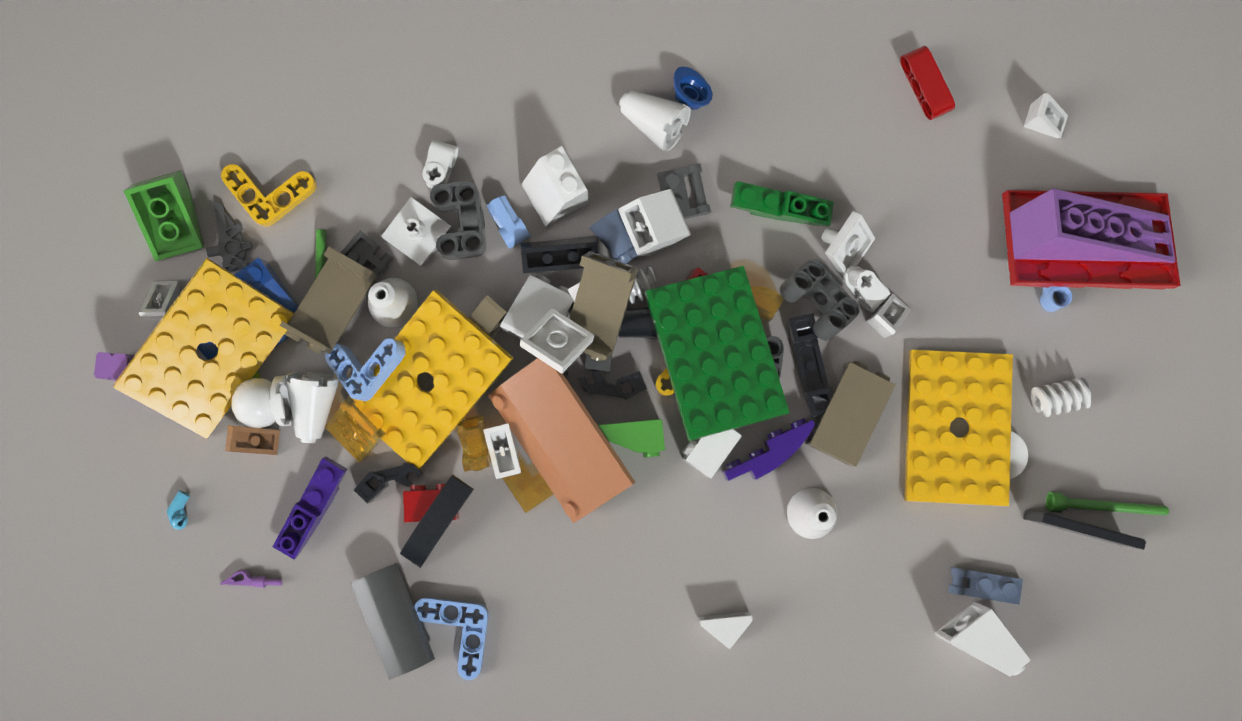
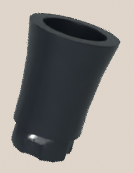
[618,307,658,340]

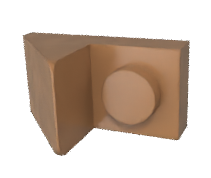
[225,425,280,455]

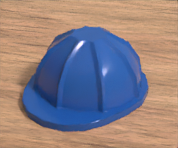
[673,66,713,110]

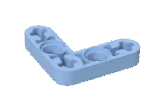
[325,338,406,401]
[414,597,489,680]

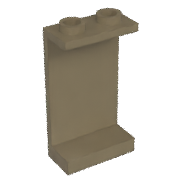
[280,246,378,355]
[570,251,638,361]
[806,361,896,467]

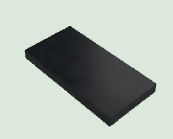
[1023,510,1146,550]

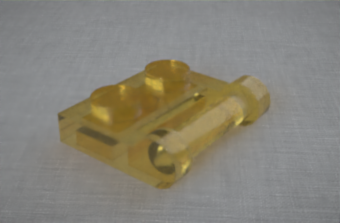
[325,397,386,463]

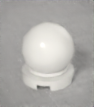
[231,375,293,428]

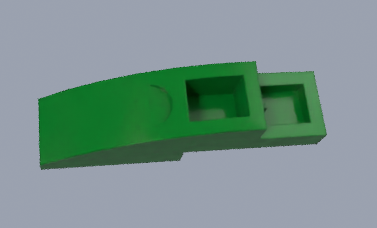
[730,181,834,227]

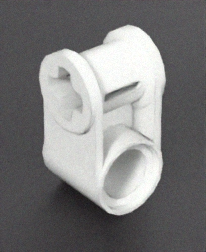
[422,140,459,190]
[843,266,890,313]

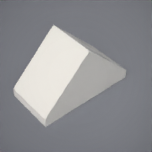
[1023,93,1068,138]
[139,281,180,321]
[866,293,911,338]
[483,423,521,479]
[699,612,753,649]

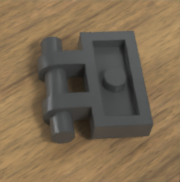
[340,230,394,286]

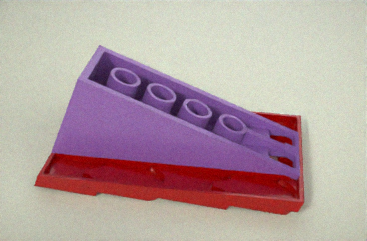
[1002,188,1181,290]

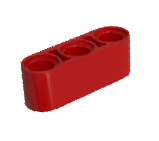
[900,45,955,120]

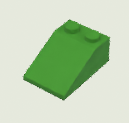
[124,170,204,261]
[598,419,665,458]

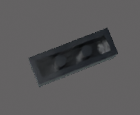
[521,236,598,274]

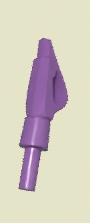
[220,569,282,588]

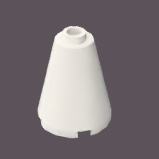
[619,90,691,151]
[368,278,418,327]
[286,372,339,443]
[787,488,838,539]

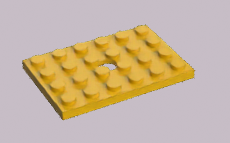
[113,258,294,439]
[343,289,513,470]
[904,350,1013,506]

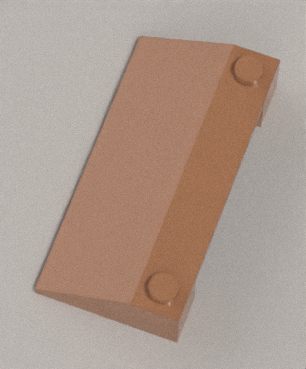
[488,358,636,523]

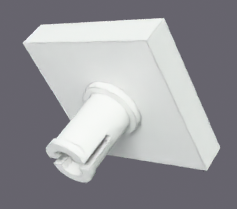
[381,197,452,267]
[822,211,875,276]
[520,308,594,374]

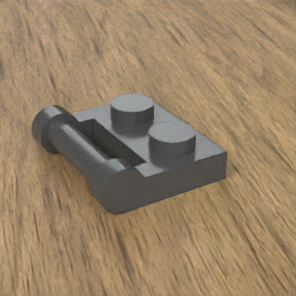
[657,164,711,219]

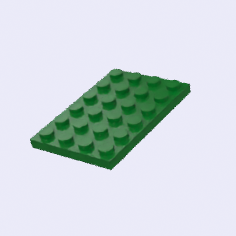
[645,266,790,441]

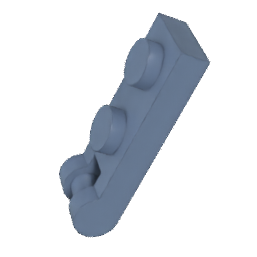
[948,567,1023,605]

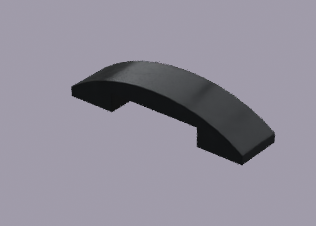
[788,313,833,417]
[400,475,474,568]

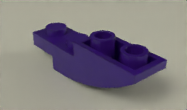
[722,418,815,481]
[272,456,348,560]

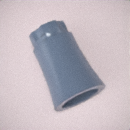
[589,209,639,264]

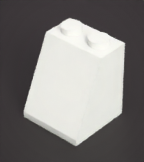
[521,146,589,228]
[500,274,574,339]
[935,602,1031,677]

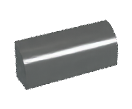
[350,563,435,680]

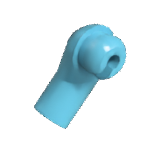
[167,490,190,530]

